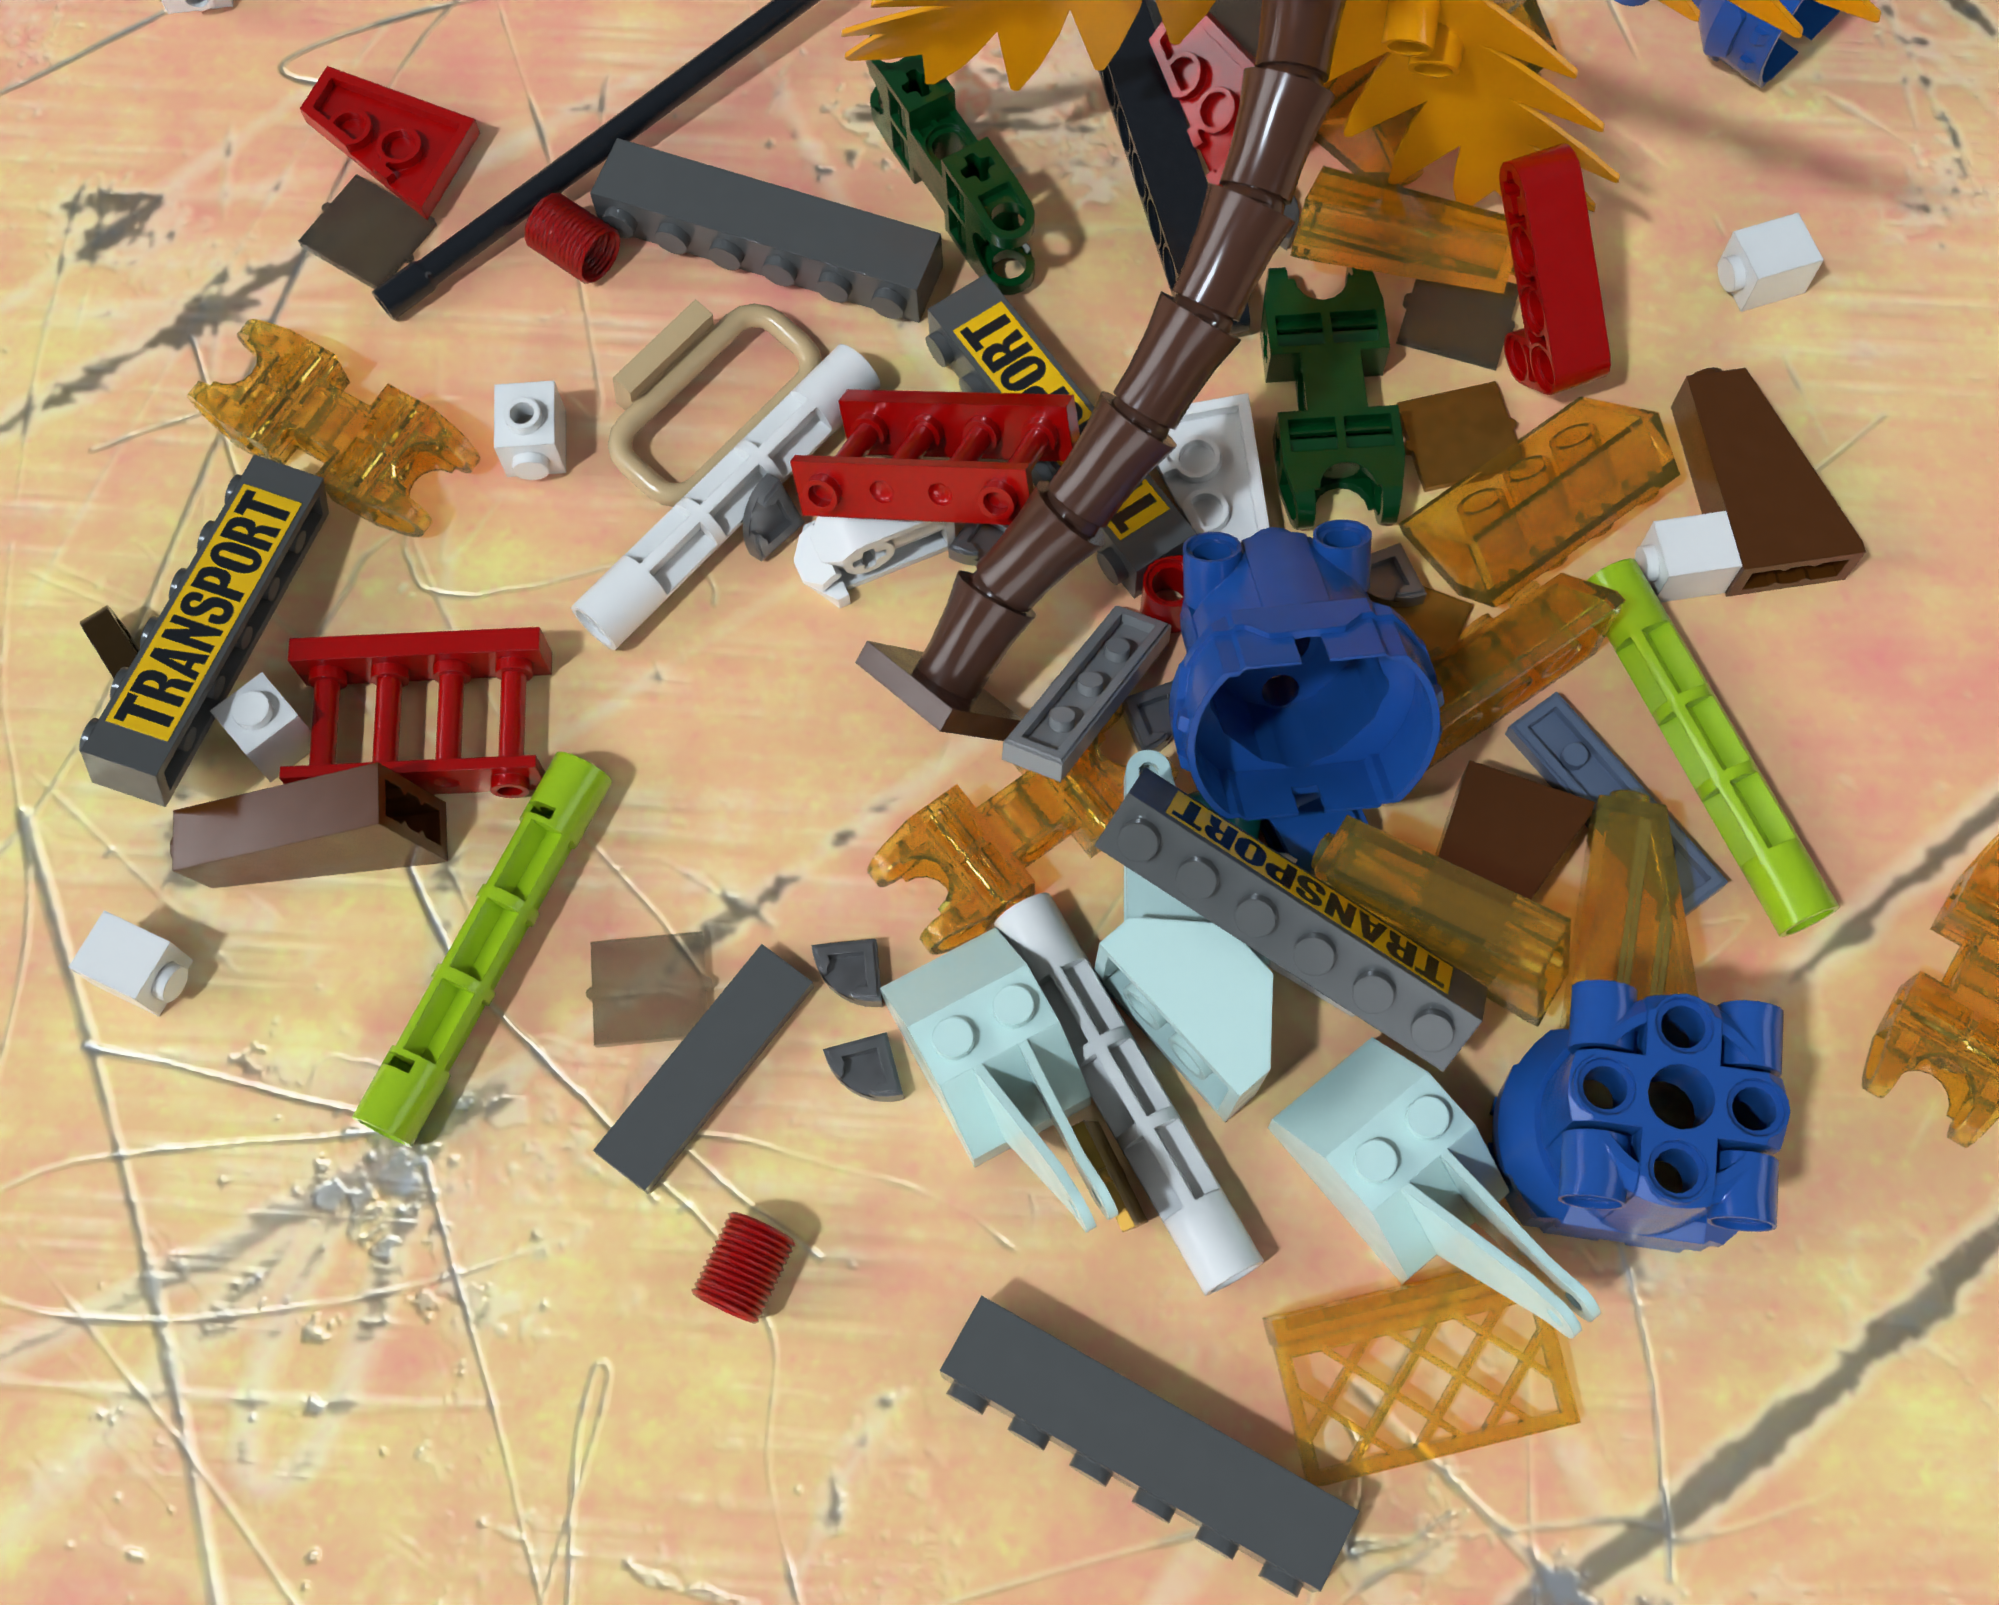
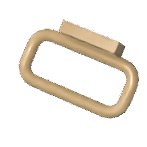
[608,299,822,507]

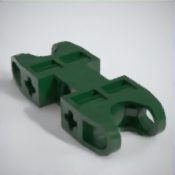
[865,35,1035,295]
[1260,262,1405,530]

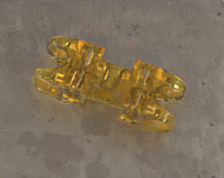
[187,319,481,537]
[867,703,1179,955]
[1861,833,1999,1148]

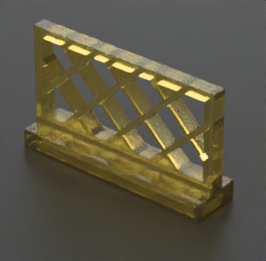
[1262,1258,1581,1487]

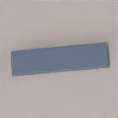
[1505,691,1728,925]

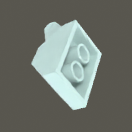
[1094,750,1273,1122]
[880,927,1119,1233]
[1268,1037,1601,1339]

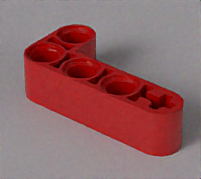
[1499,143,1611,395]

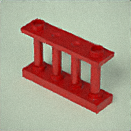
[790,389,1080,525]
[279,627,552,798]

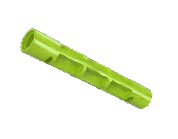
[1580,558,1840,937]
[351,752,612,1147]

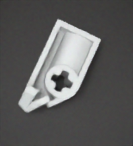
[794,516,956,608]

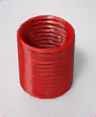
[524,193,620,284]
[691,1212,796,1324]

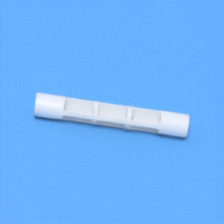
[571,344,880,650]
[994,892,1264,1296]

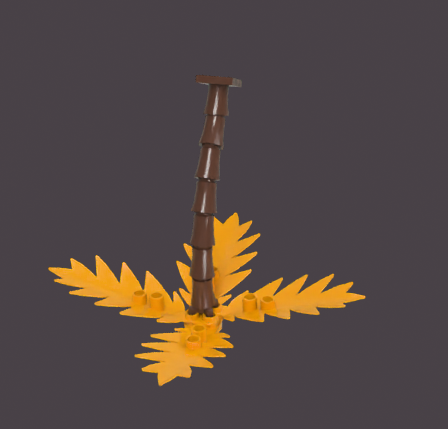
[841,0,1881,741]

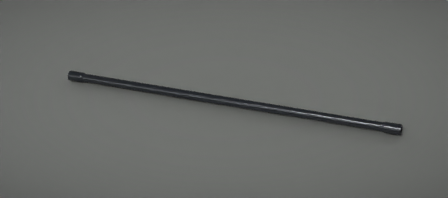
[372,0,821,320]

